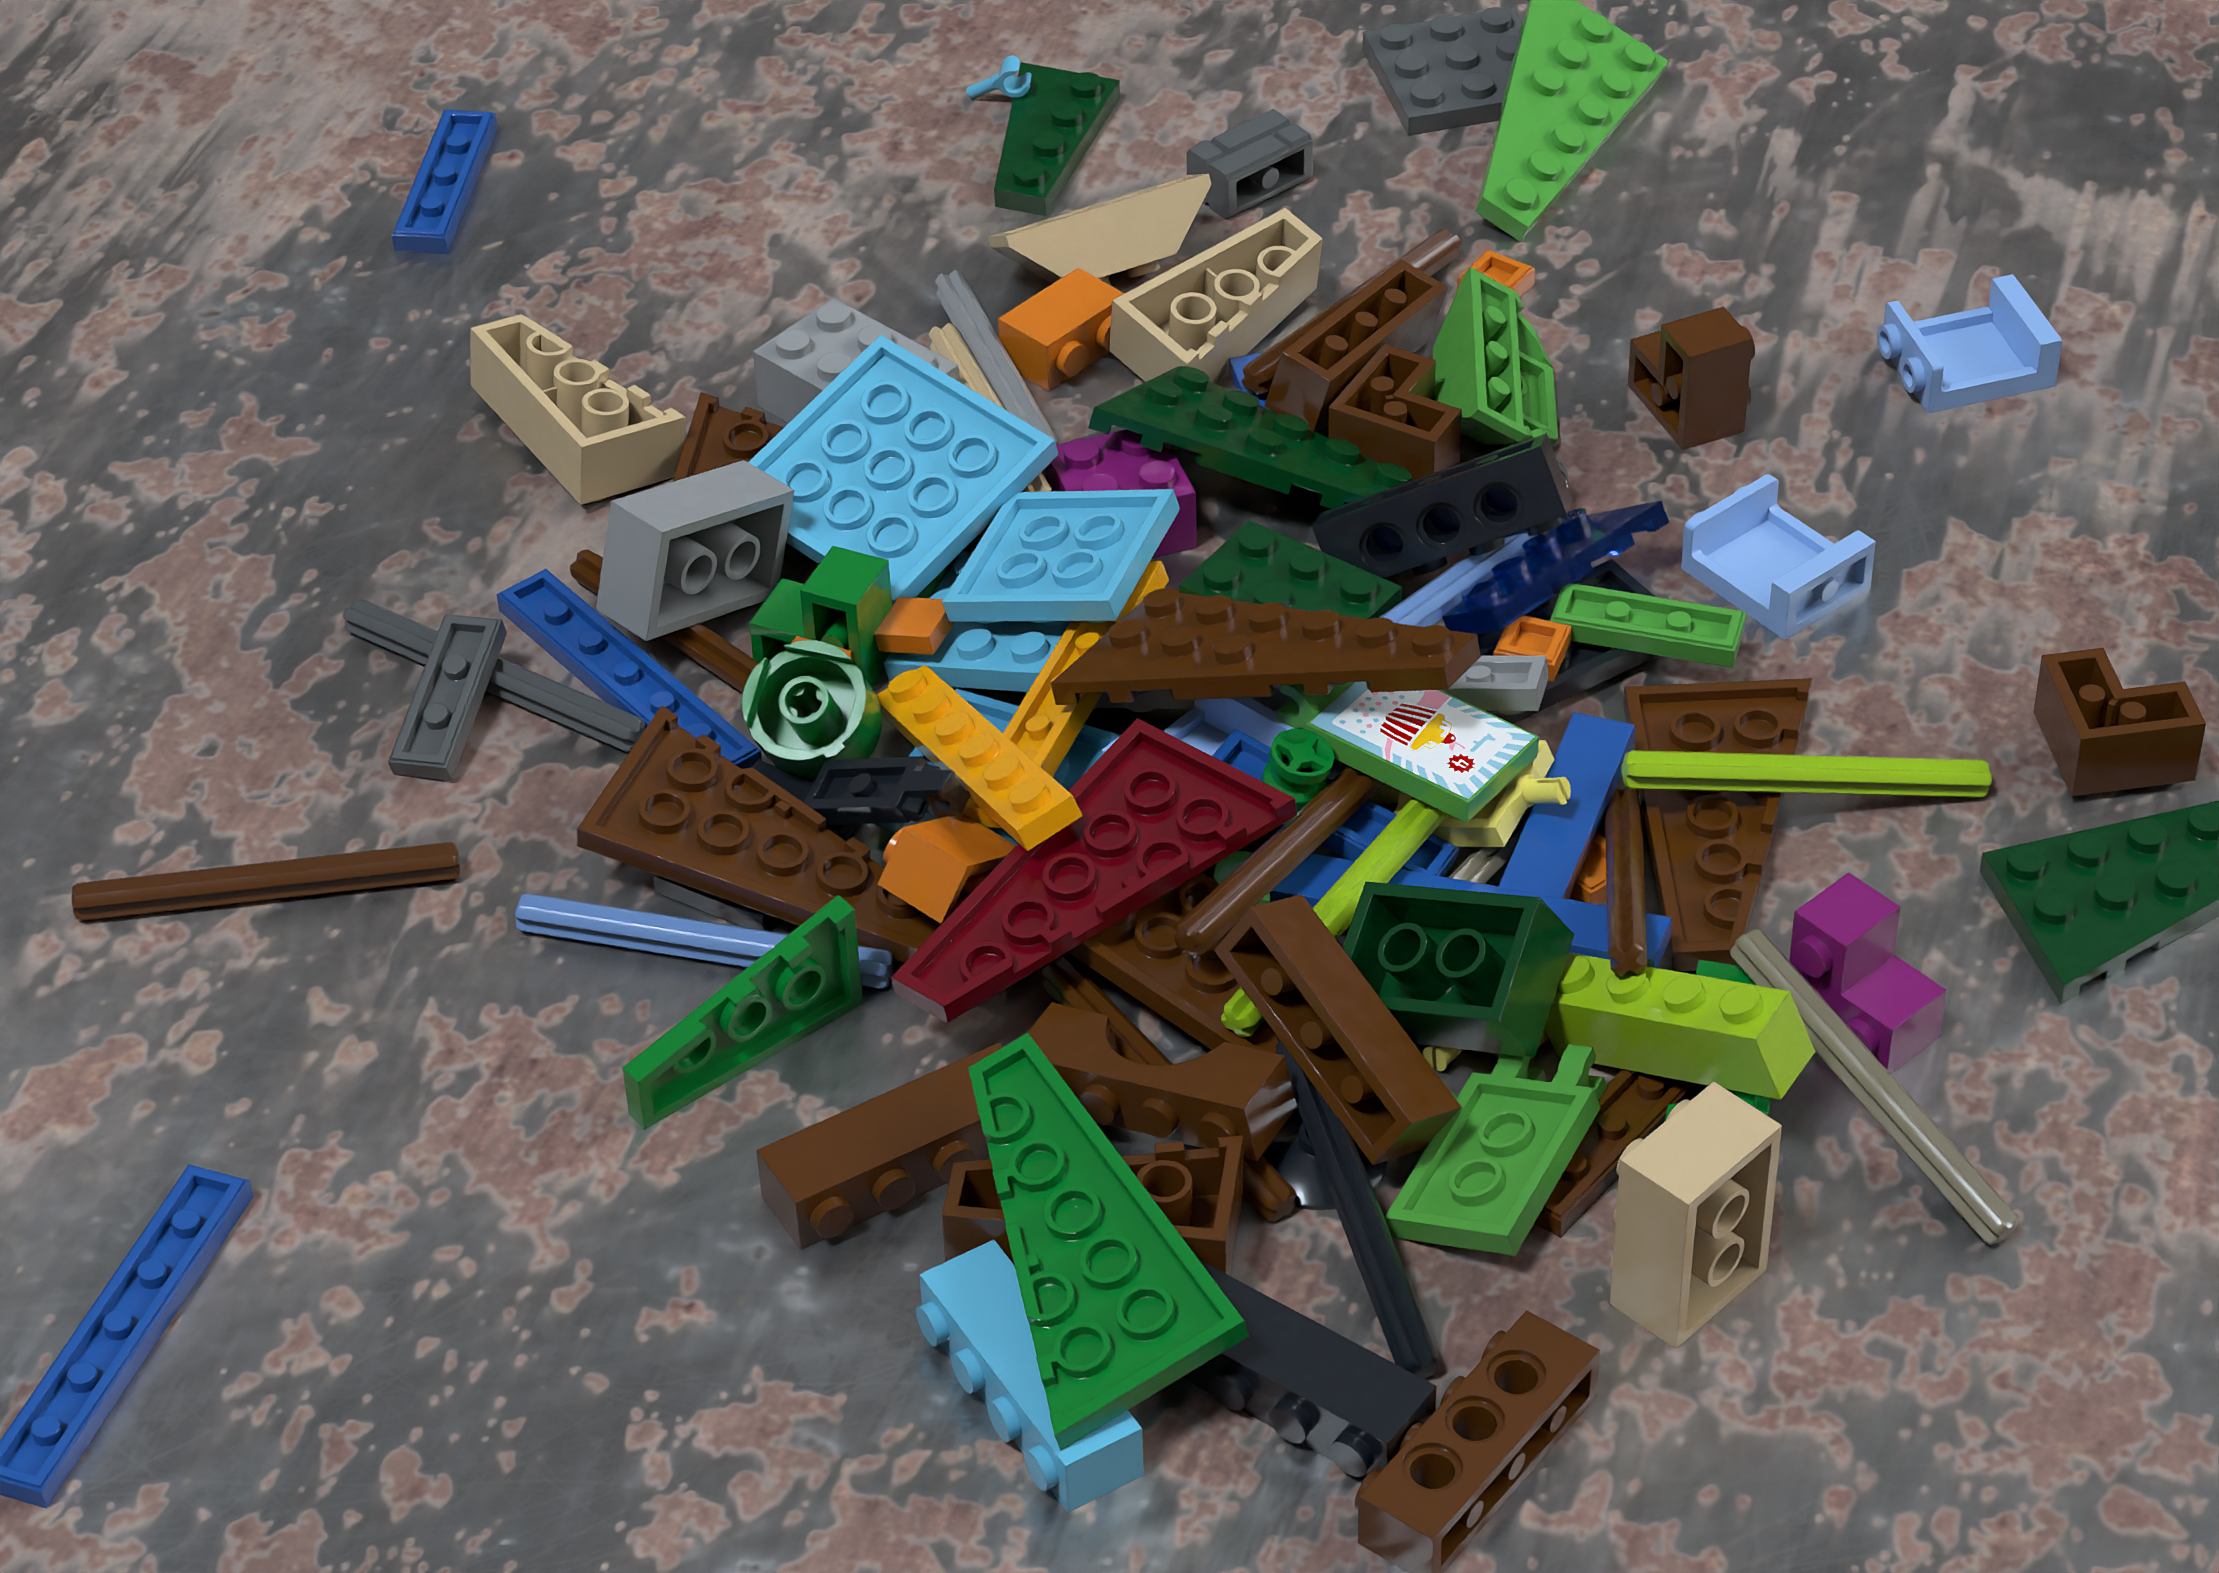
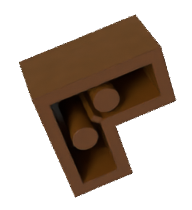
[1628,306,1755,450]
[1328,344,1462,480]
[2033,648,2206,796]

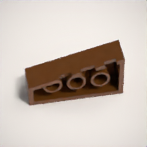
[942,1135,1244,1276]

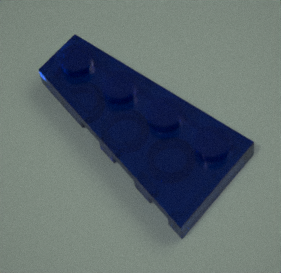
[1442,500,1670,634]

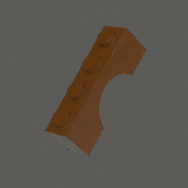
[1027,1002,1297,1161]

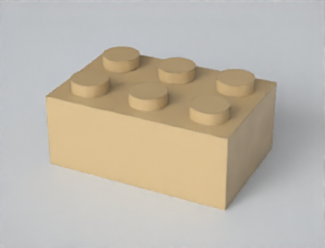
[1610,1082,1782,1349]

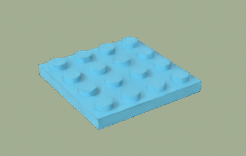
[748,335,1059,606]

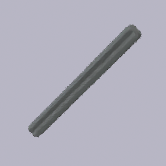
[343,599,646,753]

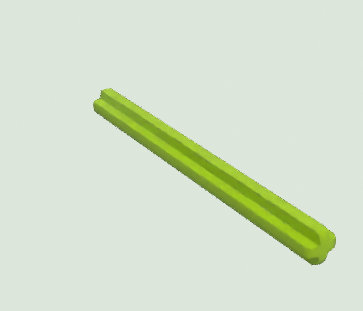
[1621,750,1992,798]
[1221,797,1449,1038]

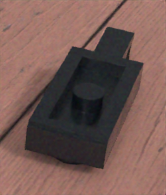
[803,756,971,825]

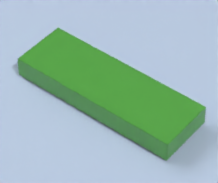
[1550,582,1746,668]

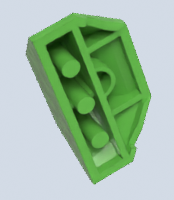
[1432,267,1558,446]

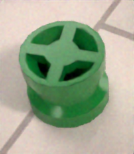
[1261,729,1335,811]

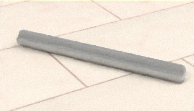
[935,270,1057,443]

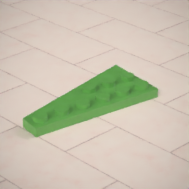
[1475,0,1669,242]

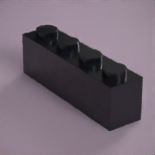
[1181,1259,1437,1478]

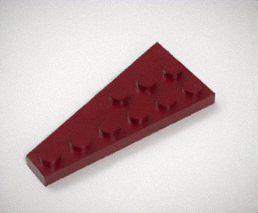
[891,718,1297,1023]

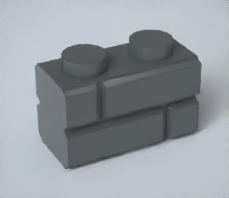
[1186,109,1313,220]

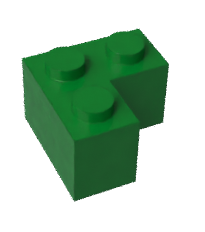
[749,546,892,688]

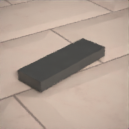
[388,614,507,781]

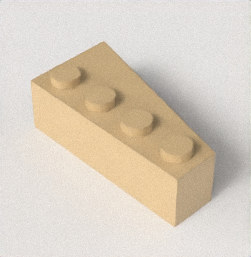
[1109,208,1322,384]
[470,314,686,505]

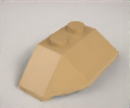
[988,174,1212,285]

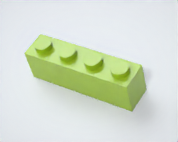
[1545,953,1815,1100]

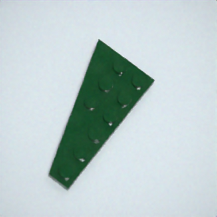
[1088,366,1414,509]
[1980,800,2219,1004]

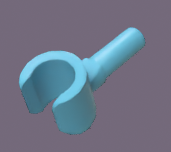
[966,55,1032,99]

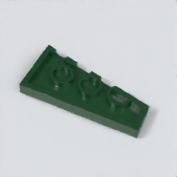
[994,62,1120,216]

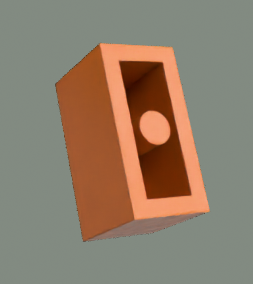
[998,268,1124,392]
[878,813,1016,924]

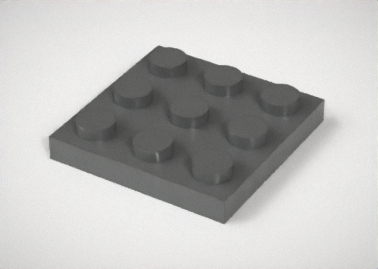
[1362,7,1522,136]

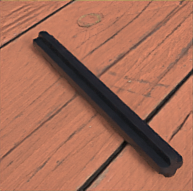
[1275,1038,1439,1379]

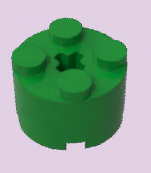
[742,640,882,781]

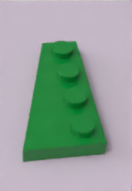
[622,895,863,1130]

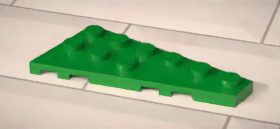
[968,1033,1249,1451]

